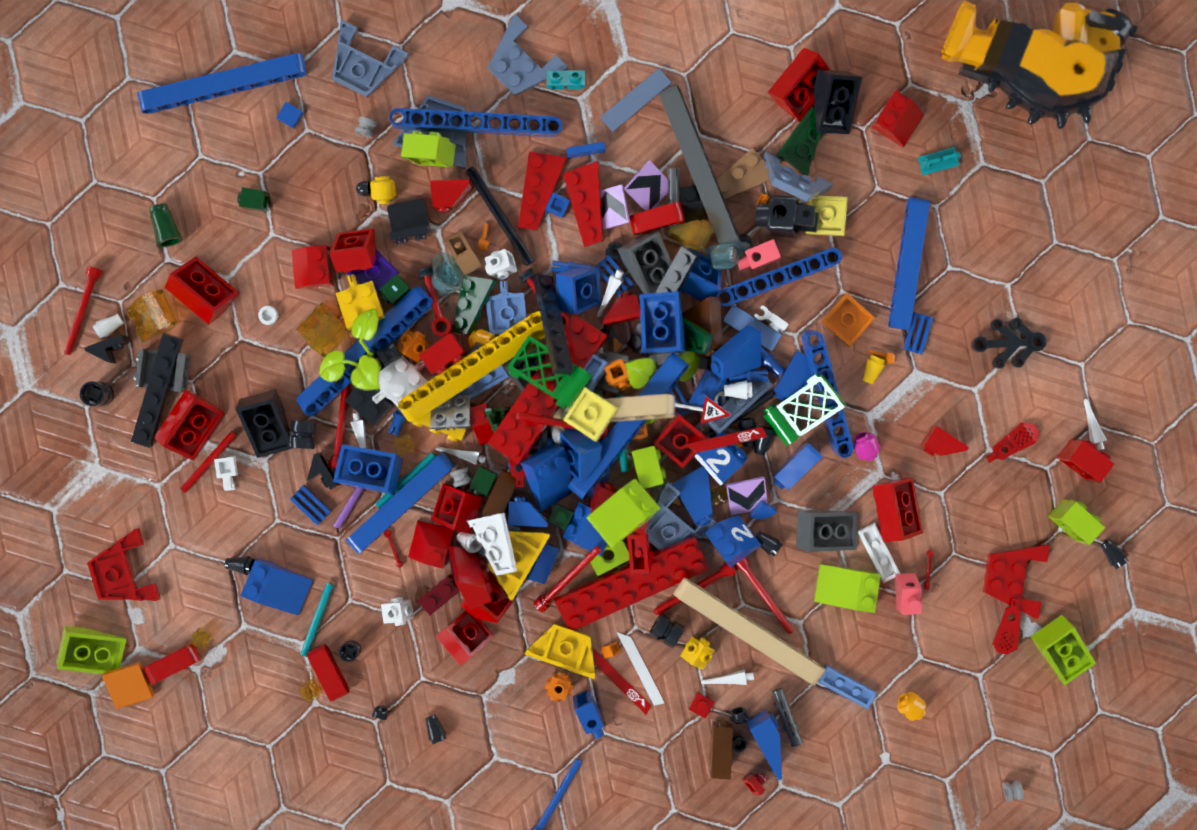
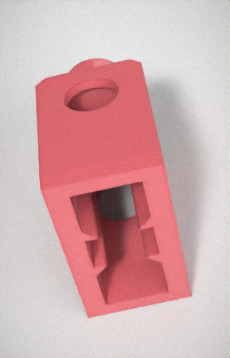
[736,239,782,270]
[895,573,922,615]

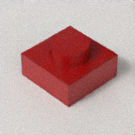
[688,692,715,719]

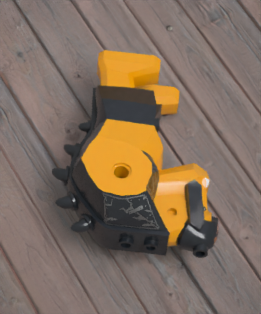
[941,0,1138,129]

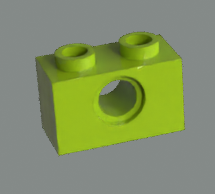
[591,540,629,576]

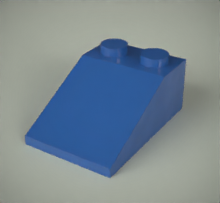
[640,291,685,355]
[333,444,403,495]
[521,444,572,512]
[240,558,313,615]
[746,709,782,780]

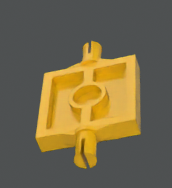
[336,274,385,330]

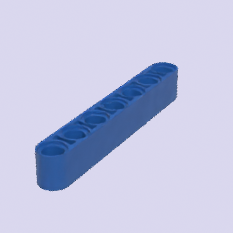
[888,197,930,330]
[715,248,842,308]
[801,329,854,458]
[345,452,456,555]

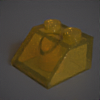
[667,220,715,253]

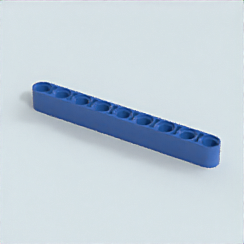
[137,53,307,114]
[389,108,562,137]
[297,287,433,417]
[568,353,689,500]

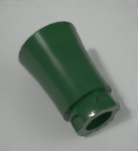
[149,203,183,248]

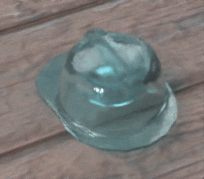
[704,242,750,269]
[431,252,462,296]

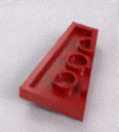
[518,152,567,231]
[563,161,604,247]

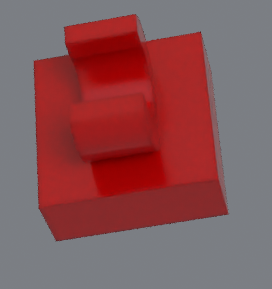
[741,773,767,796]

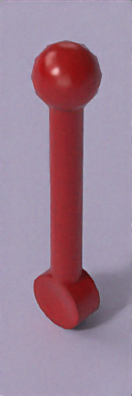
[384,530,403,568]
[924,550,934,590]

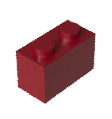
[417,574,460,616]

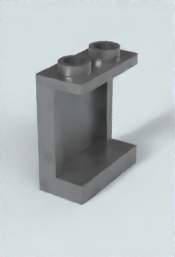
[134,348,191,392]

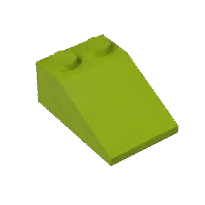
[587,479,660,548]
[814,564,881,613]
[1030,615,1096,686]
[56,625,126,674]

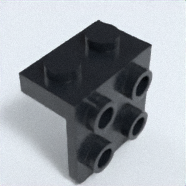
[387,199,432,245]

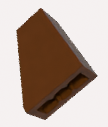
[682,297,722,358]
[482,468,516,517]
[708,720,733,780]

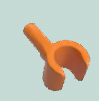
[478,223,490,252]
[868,349,895,364]

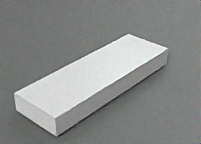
[858,523,900,583]

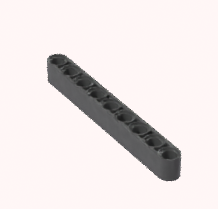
[659,84,741,249]

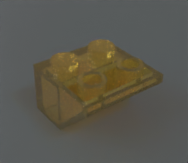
[127,289,178,343]
[296,302,351,358]

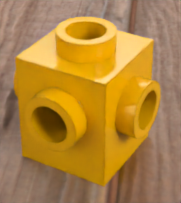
[680,636,715,670]

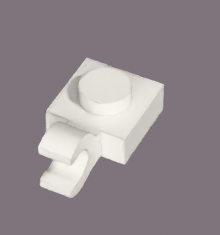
[754,306,789,332]
[214,457,238,491]

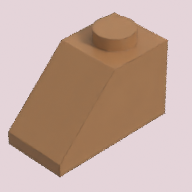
[444,230,481,275]

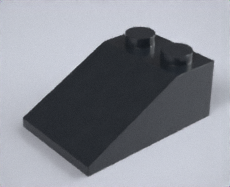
[814,69,862,134]
[345,362,395,426]
[236,389,293,458]

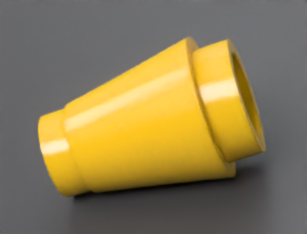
[863,355,885,384]

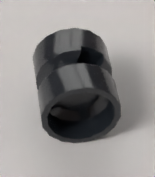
[79,381,114,407]
[290,420,317,449]
[649,613,685,648]

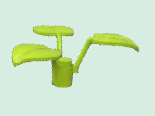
[319,309,382,390]
[625,351,700,425]

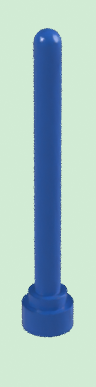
[530,759,582,830]

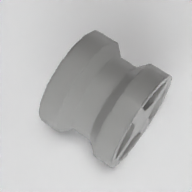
[355,116,378,138]
[450,467,472,487]
[1002,780,1024,802]

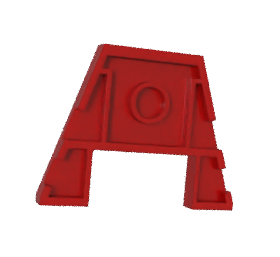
[87,528,161,601]
[983,544,1050,619]

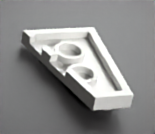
[467,513,517,575]

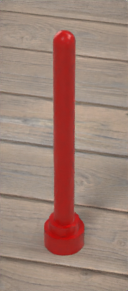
[64,266,103,355]
[328,384,350,468]
[515,412,608,438]
[533,546,601,612]
[734,557,794,634]
[654,562,737,615]

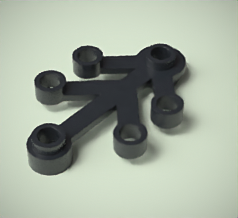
[971,318,1047,369]

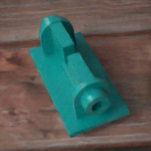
[546,70,585,90]
[917,147,961,176]

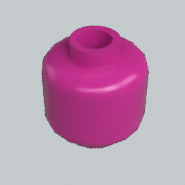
[852,431,881,461]

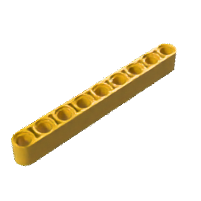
[398,311,545,422]

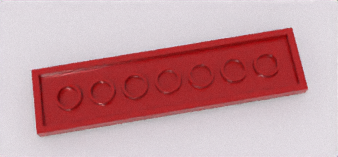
[487,315,608,465]
[554,535,709,631]

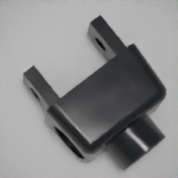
[755,195,819,238]

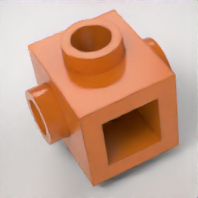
[396,329,430,363]
[604,359,631,389]
[544,672,574,702]

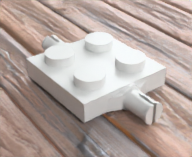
[372,355,427,407]

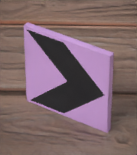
[624,160,668,211]
[600,184,630,230]
[726,477,768,515]

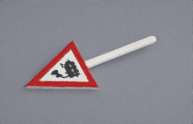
[675,396,731,424]

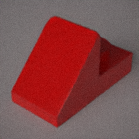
[627,533,654,574]

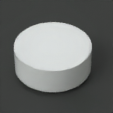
[258,306,279,325]

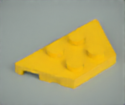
[488,531,550,600]
[525,623,595,679]

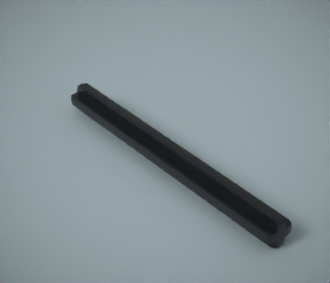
[466,166,534,266]

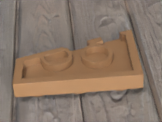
[717,148,770,200]

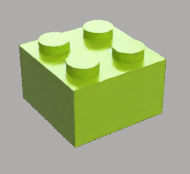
[401,131,456,168]
[631,445,666,489]
[1048,499,1105,545]

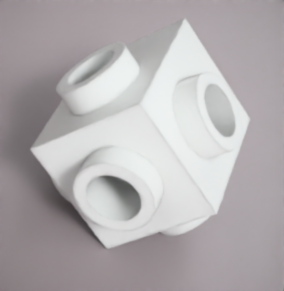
[485,249,517,280]
[381,597,413,626]

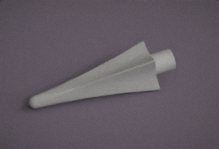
[435,446,487,465]

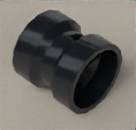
[375,342,401,368]
[339,640,361,662]

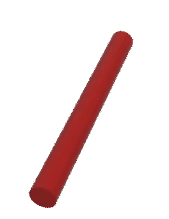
[180,431,237,493]

